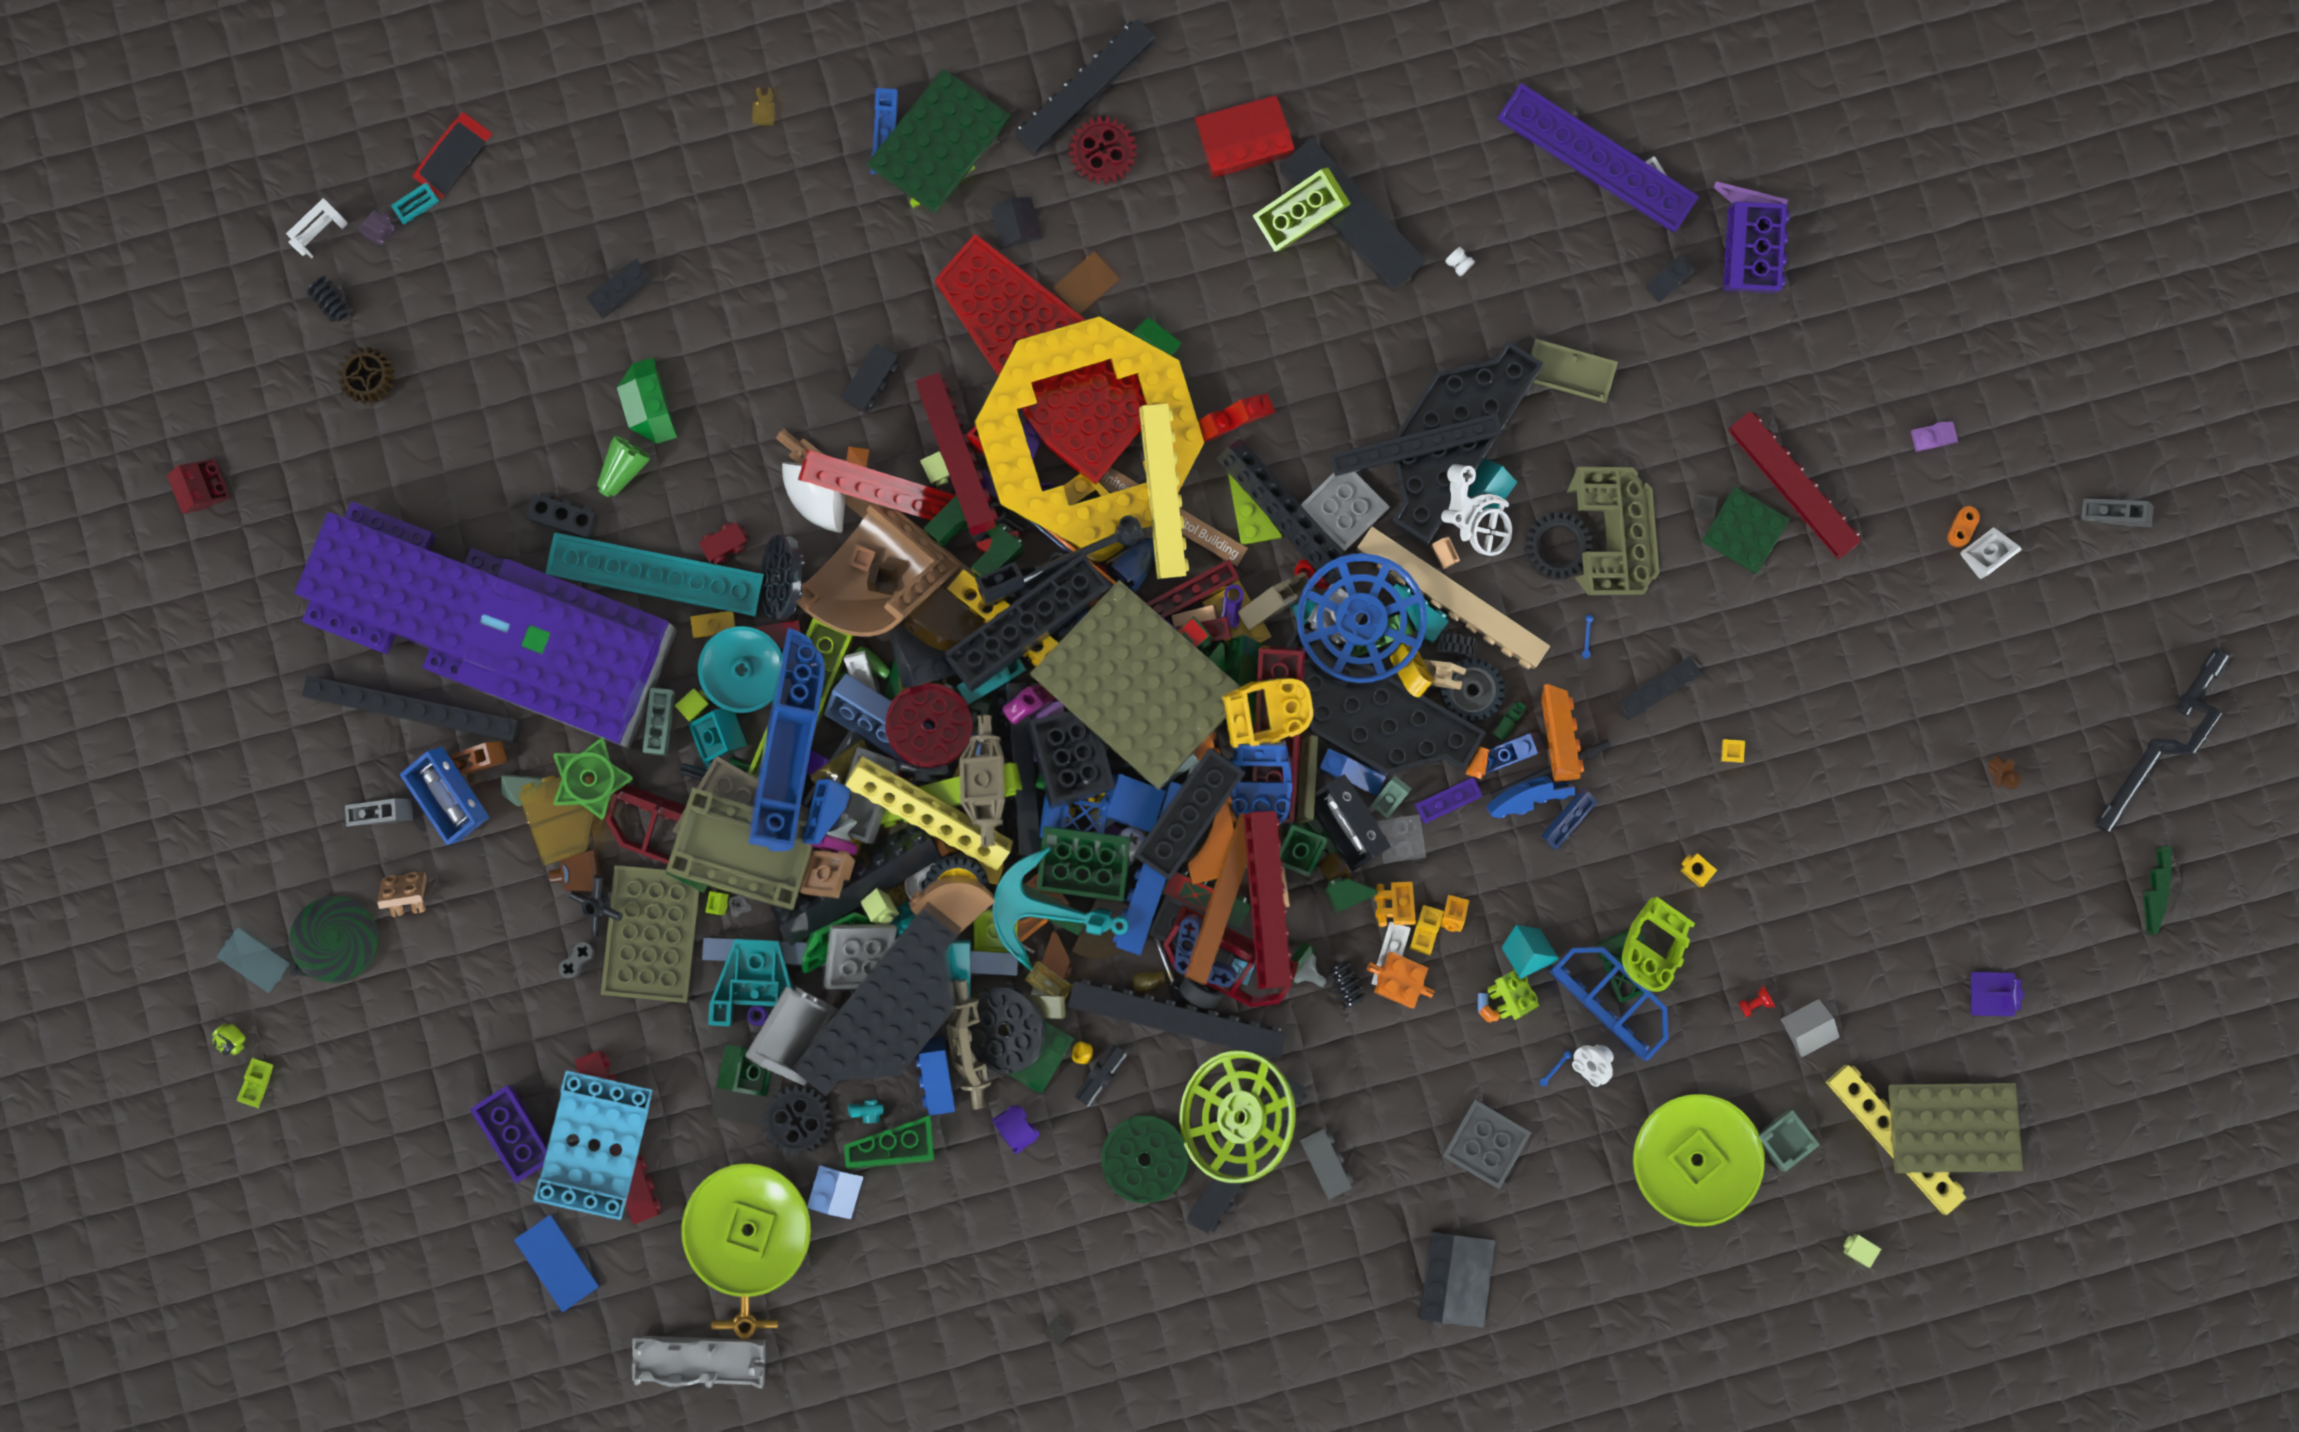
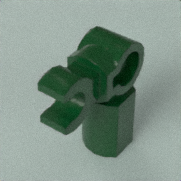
[1492,701,1526,742]

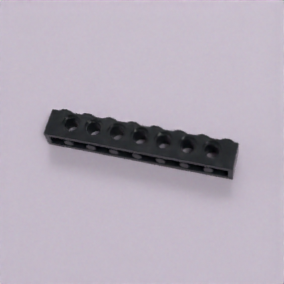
[1216,438,1354,585]

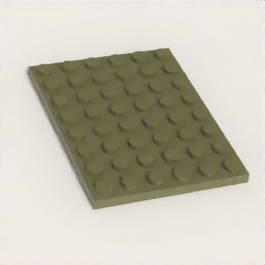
[1030,580,1248,790]

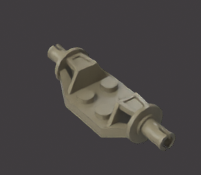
[960,715,1005,847]
[945,979,991,1109]

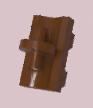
[1988,755,2021,789]

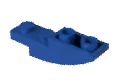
[1486,775,1575,818]

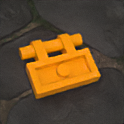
[1374,882,1416,927]

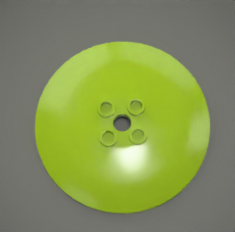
[1633,1094,1764,1226]
[682,1164,811,1297]

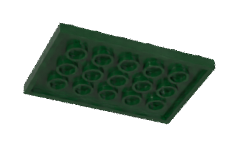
[866,69,1011,214]

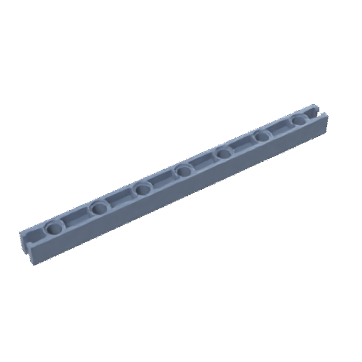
[702,938,1018,976]

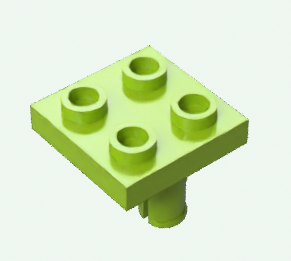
[1487,970,1539,1020]

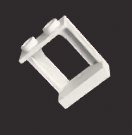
[286,198,348,258]

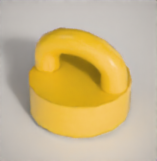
[1072,1041,1093,1064]

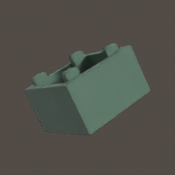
[1758,1109,1819,1172]

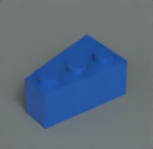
[915,1036,955,1115]

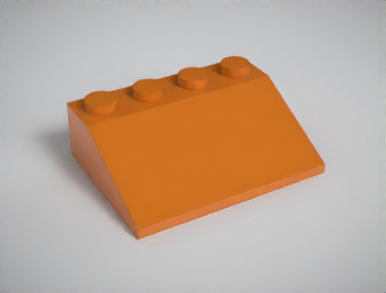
[1541,684,1584,782]

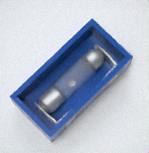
[399,747,490,846]

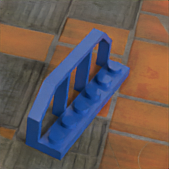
[1548,947,1668,1061]

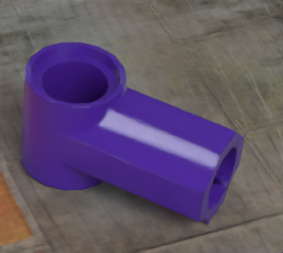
[1221,585,1243,628]

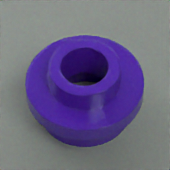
[747,1005,769,1026]

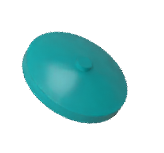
[698,626,782,713]

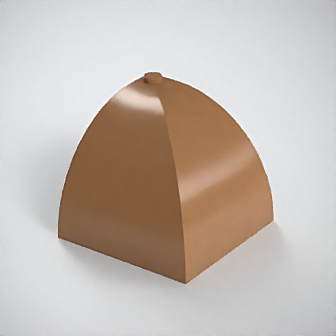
[797,503,962,636]

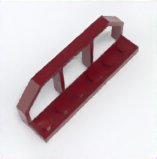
[606,784,686,864]
[1163,905,1299,1007]

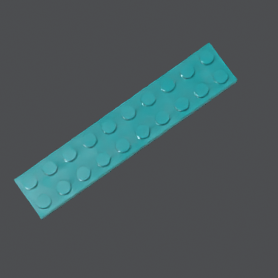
[545,533,765,617]

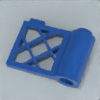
[1039,794,1107,842]

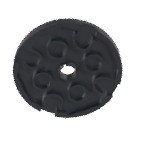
[760,534,804,621]
[967,986,1046,1074]

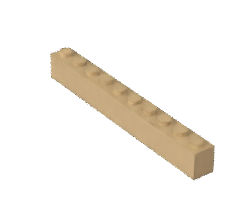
[1356,527,1550,670]

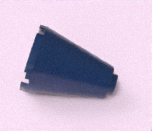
[1103,538,1155,593]

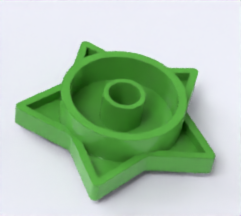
[553,738,633,820]

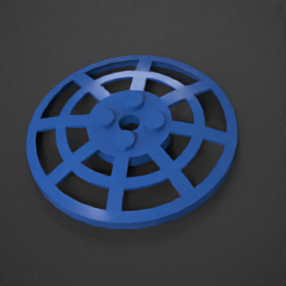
[1297,553,1427,683]

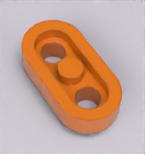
[1947,506,1980,547]

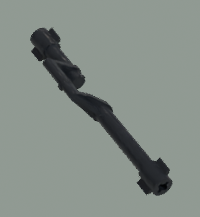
[2094,648,2230,834]

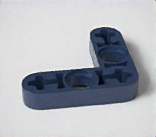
[1174,914,1237,987]

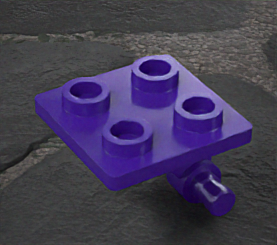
[1971,972,2024,1016]

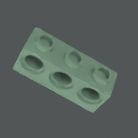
[643,688,675,756]

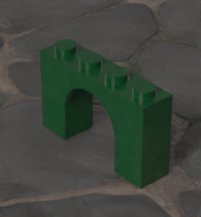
[924,495,1024,578]

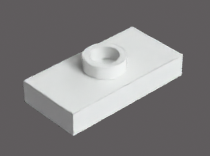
[844,651,877,691]

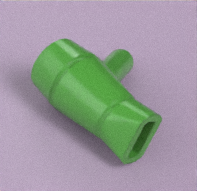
[837,645,891,682]

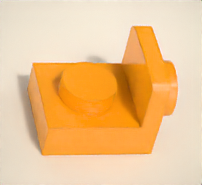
[1440,895,1469,932]

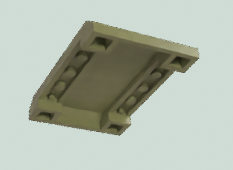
[666,787,812,910]

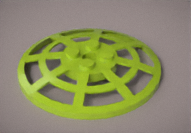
[1179,1051,1295,1183]

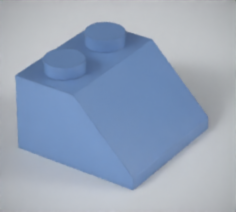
[807,1164,863,1219]

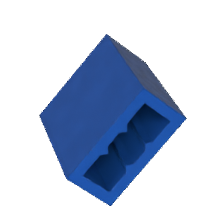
[1099,774,1166,832]

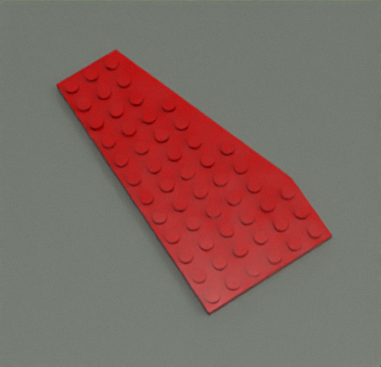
[935,234,1147,485]

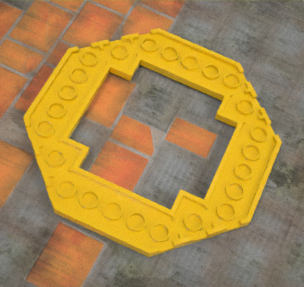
[975,317,1204,548]

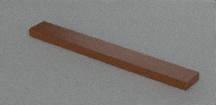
[1184,813,1247,984]

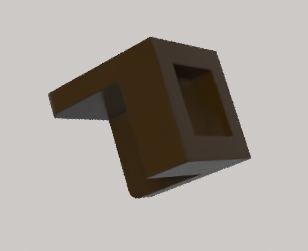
[867,562,898,595]
[1316,852,1352,882]

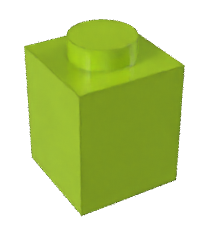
[675,688,711,723]

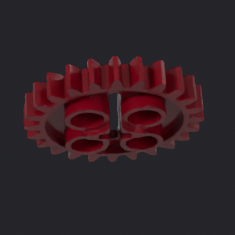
[1069,116,1137,186]

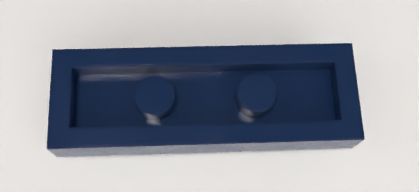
[1541,788,1598,850]

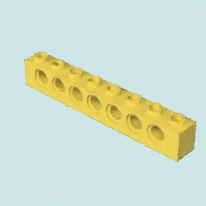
[846,756,1013,870]
[1826,1065,1966,1215]

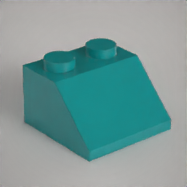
[688,708,747,764]

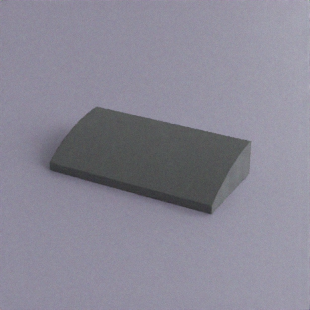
[830,747,899,844]

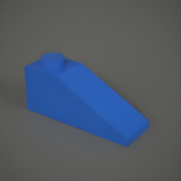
[1319,748,1386,796]
[802,780,850,844]

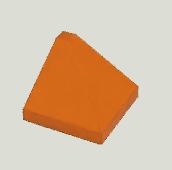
[846,446,870,468]

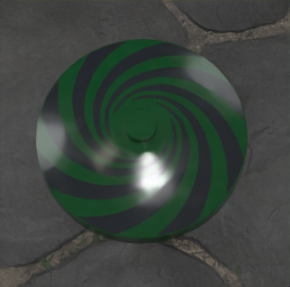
[289,896,379,983]

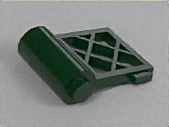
[1594,929,1645,1003]

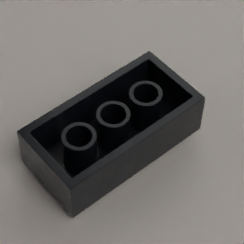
[1148,895,1245,965]

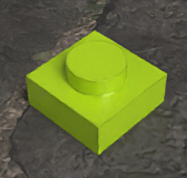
[705,891,729,916]

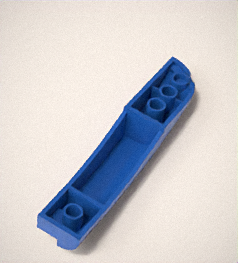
[748,628,825,852]

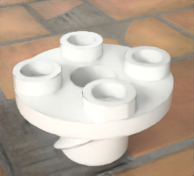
[1572,1044,1613,1087]

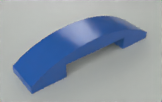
[870,88,898,174]

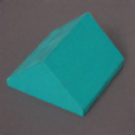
[1467,459,1517,515]
[1501,925,1559,979]

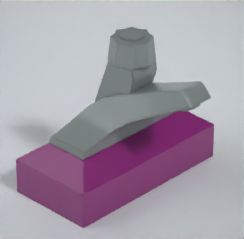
[810,813,857,855]

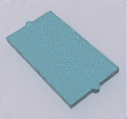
[217,928,290,993]

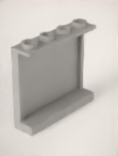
[746,987,839,1086]

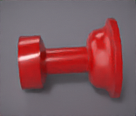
[1738,985,1775,1018]

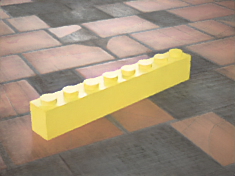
[1139,404,1189,579]

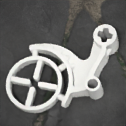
[1441,464,1512,556]

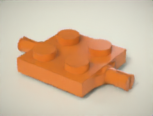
[1367,952,1434,1008]

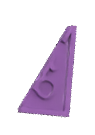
[1714,181,1788,229]

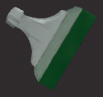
[1291,941,1327,987]

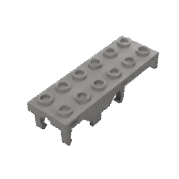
[632,1336,765,1388]

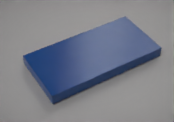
[514,1215,600,1312]

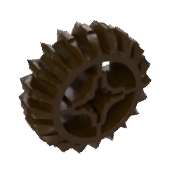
[337,347,396,404]

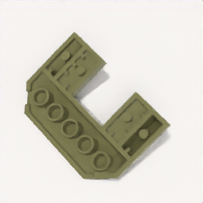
[1567,467,1660,595]

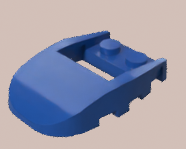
[1231,741,1292,824]

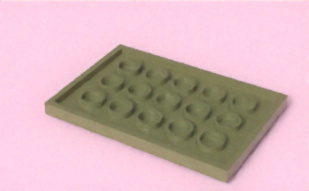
[601,865,700,1003]
[1888,1083,2023,1173]

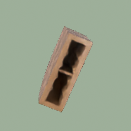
[910,876,995,931]

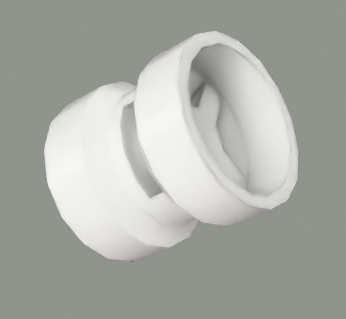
[1445,247,1475,277]

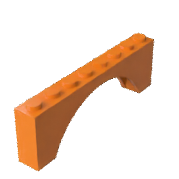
[1187,731,1236,884]

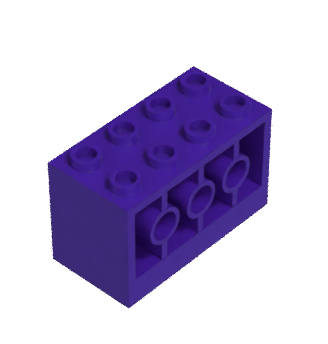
[1723,202,1790,293]

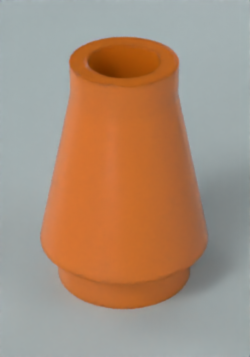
[1465,746,1490,779]

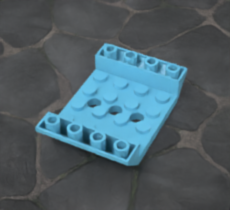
[534,1071,652,1220]

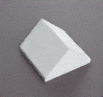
[1960,527,2021,579]

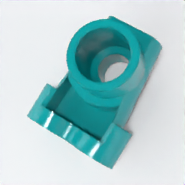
[848,1099,883,1123]

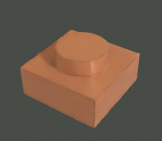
[848,545,877,572]

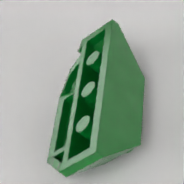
[617,357,677,444]
[802,912,878,974]

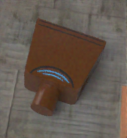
[549,850,602,892]

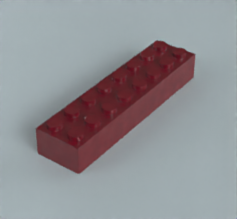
[1252,646,1305,823]

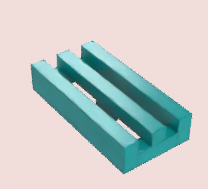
[391,183,440,225]

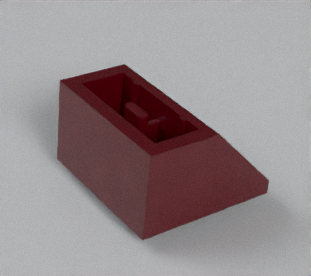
[167,459,231,514]

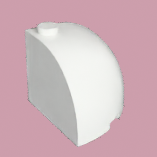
[782,462,846,533]

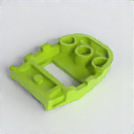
[1622,897,1695,992]

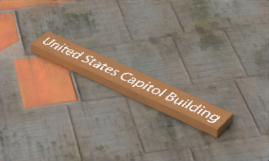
[1099,468,1248,567]

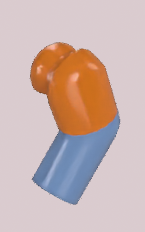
[1478,993,1500,1023]

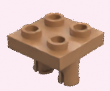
[377,871,427,917]

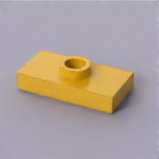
[690,611,736,638]

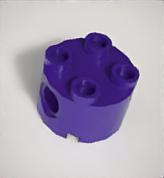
[991,1105,1040,1155]

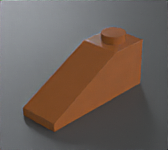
[449,741,507,776]

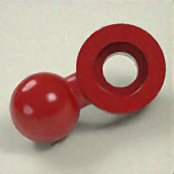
[1294,559,1330,589]

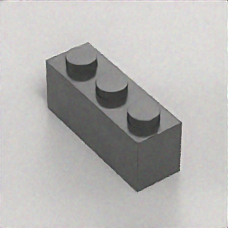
[1299,1128,1353,1200]

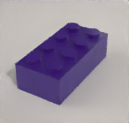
[470,1085,549,1183]

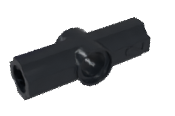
[1075,1044,1128,1107]

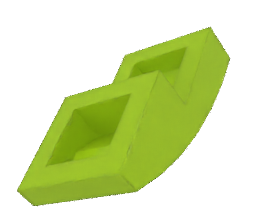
[237,1058,273,1109]

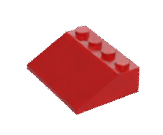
[1195,95,1295,178]

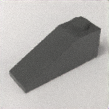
[2081,498,2154,527]
[345,799,413,827]

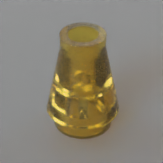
[1132,971,1165,993]

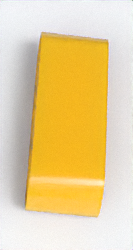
[1390,643,1433,697]

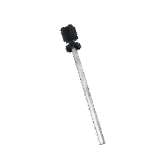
[1150,922,1185,1002]

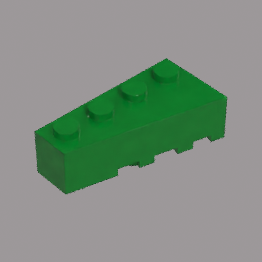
[844,1115,935,1169]

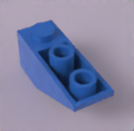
[1486,731,1546,774]

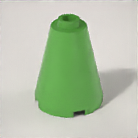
[597,435,650,497]

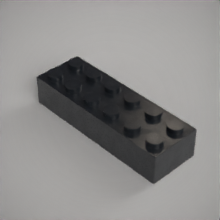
[1134,746,1245,881]

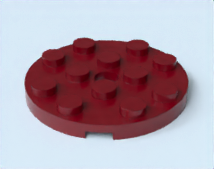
[885,683,973,767]

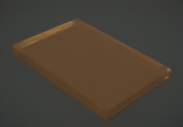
[1053,252,1119,315]

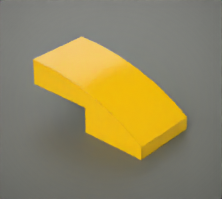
[1409,905,1444,955]

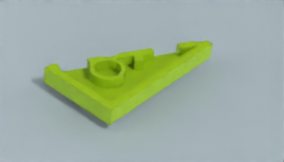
[1228,473,1282,545]

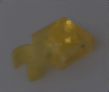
[752,87,775,125]

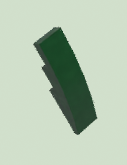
[2143,846,2172,935]

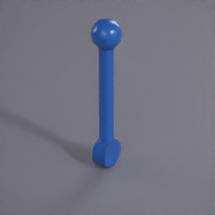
[1582,614,1593,659]
[1539,1050,1572,1087]

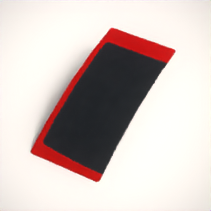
[413,112,492,198]

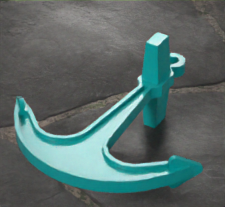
[993,848,1129,970]

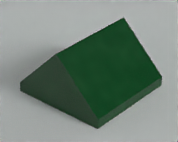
[1280,823,1328,877]

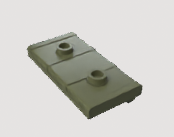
[1531,339,1618,403]

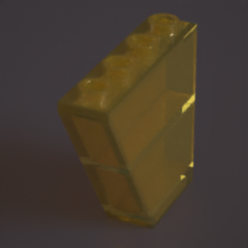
[517,775,594,866]

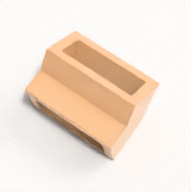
[1431,537,1460,570]

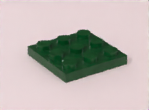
[1701,486,1790,574]

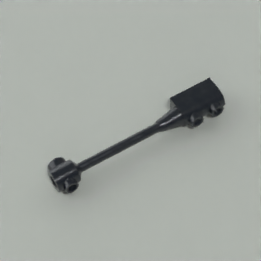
[975,515,1144,606]

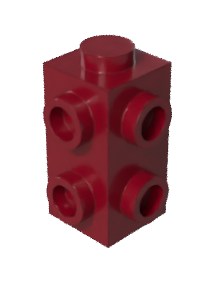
[699,522,750,565]

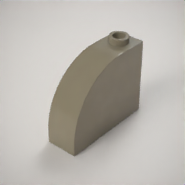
[1237,571,1316,630]

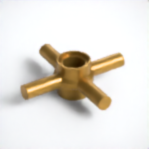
[711,1295,778,1339]

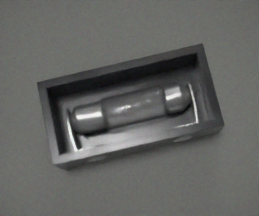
[1314,774,1391,872]

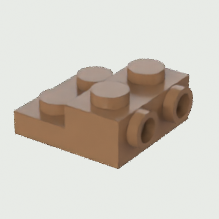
[799,849,855,898]

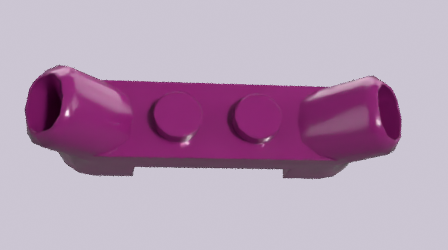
[1003,683,1057,724]

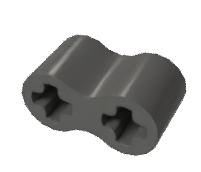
[559,942,596,979]

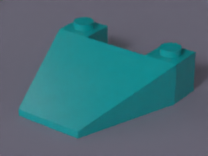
[708,939,794,1026]

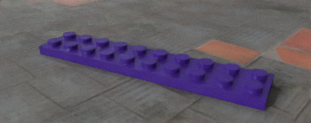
[1497,83,1699,233]

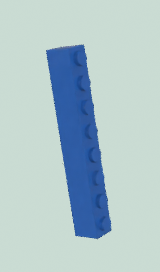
[1113,782,1182,955]

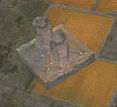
[1376,815,1426,864]

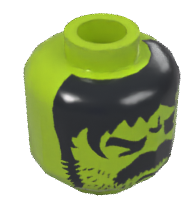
[212,1023,245,1056]

